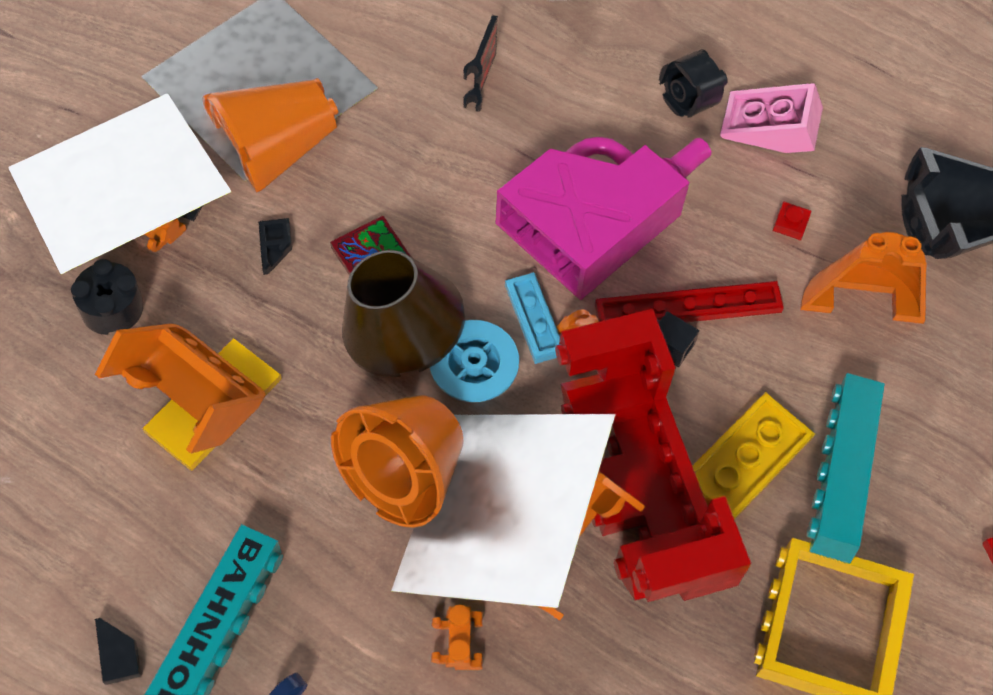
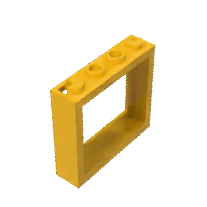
[754,538,914,695]

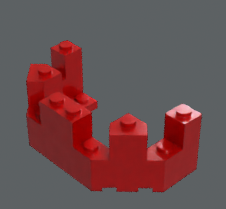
[555,309,751,602]

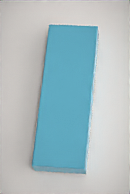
[505,272,560,364]

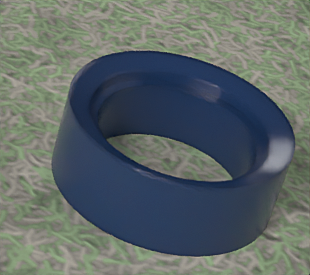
[269,673,308,695]

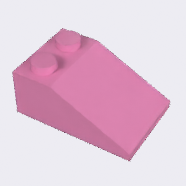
[720,83,823,153]

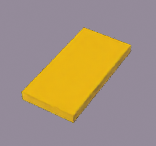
[142,338,282,471]
[692,392,815,520]

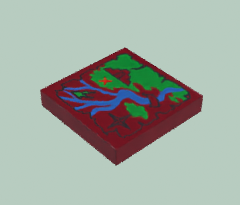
[330,215,411,276]

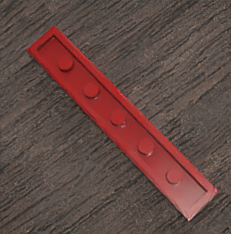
[595,281,784,322]

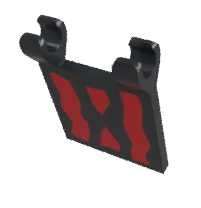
[463,15,498,112]

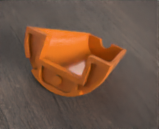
[202,78,338,193]
[800,232,927,324]

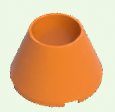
[331,395,464,527]

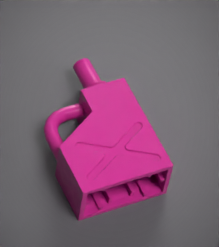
[496,137,711,301]

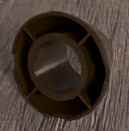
[342,250,466,377]

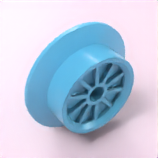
[430,320,519,402]

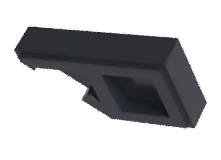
[258,218,292,275]
[95,618,141,685]

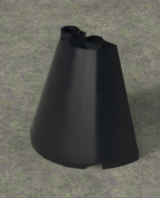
[901,147,993,259]

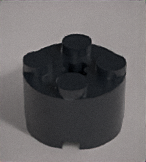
[659,49,728,118]
[71,259,143,335]

